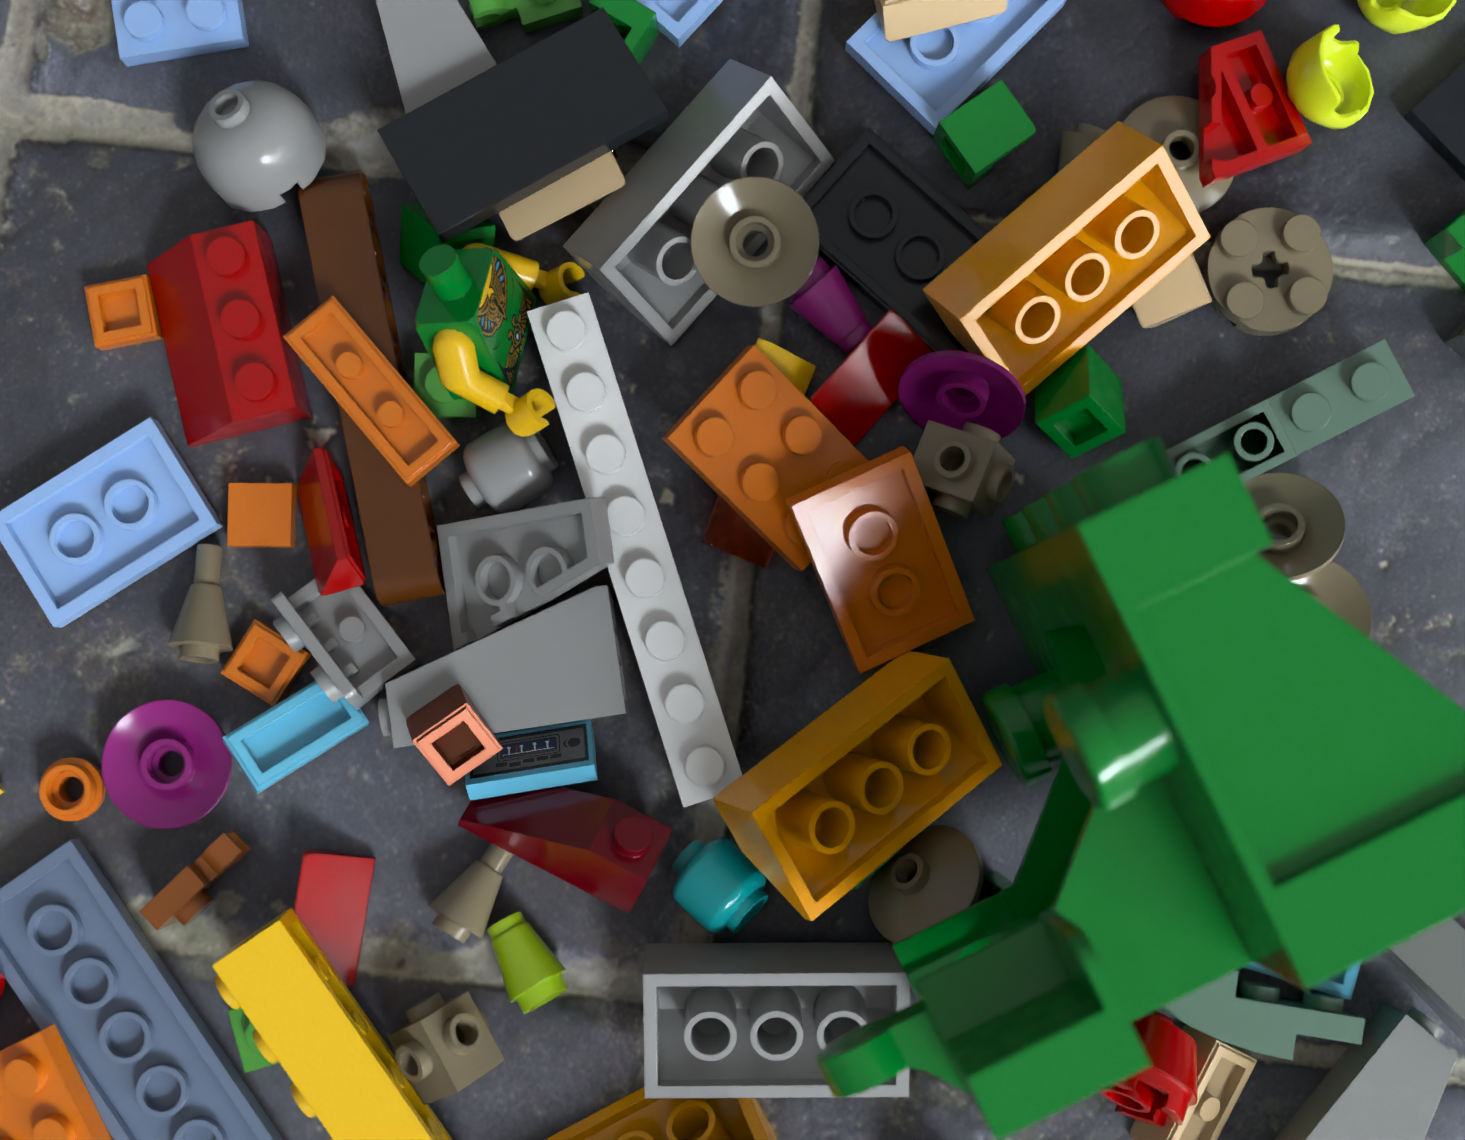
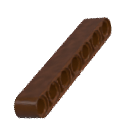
[298,169,446,607]

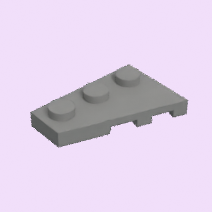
[437,497,614,651]

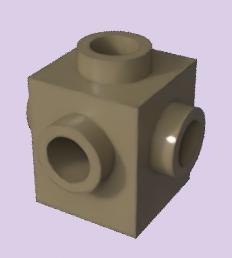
[913,420,1015,520]
[387,991,505,1105]

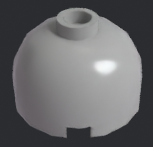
[192,79,327,212]

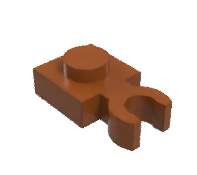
[139,829,252,930]

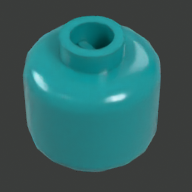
[672,837,768,934]

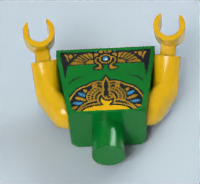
[415,243,585,437]

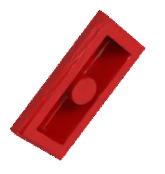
[809,308,933,447]
[297,447,366,596]
[294,848,376,986]

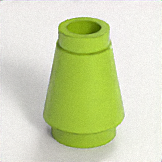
[487,911,569,1014]

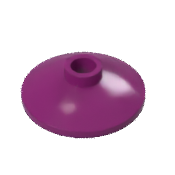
[898,350,1026,439]
[101,700,232,829]

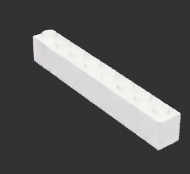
[527,292,742,808]

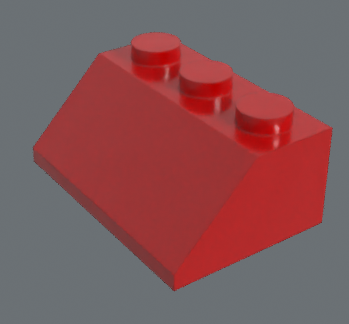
[147,220,313,447]

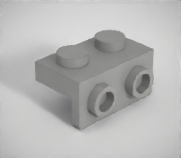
[271,579,419,710]

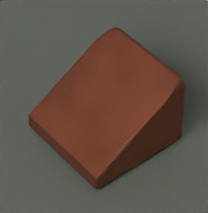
[406,684,503,786]

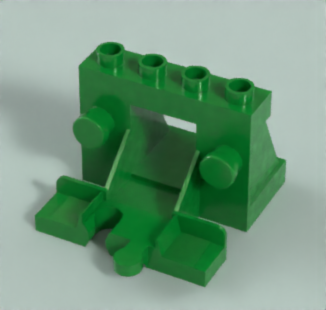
[815,435,1465,1140]

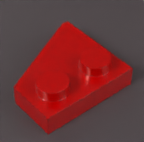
[1199,30,1312,188]

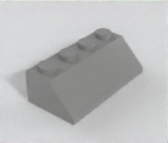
[563,59,835,346]
[643,942,910,1098]

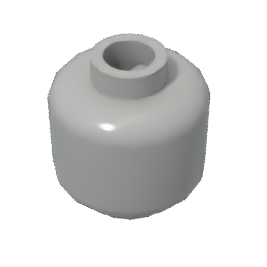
[459,422,558,514]

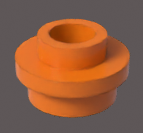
[39,757,106,822]

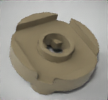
[1201,207,1333,336]

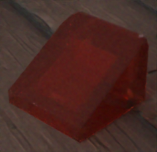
[702,495,774,569]

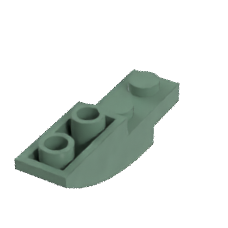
[1167,339,1415,483]
[1160,970,1365,1060]

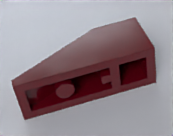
[458,786,673,914]

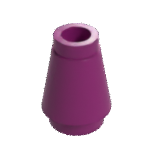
[788,257,873,353]

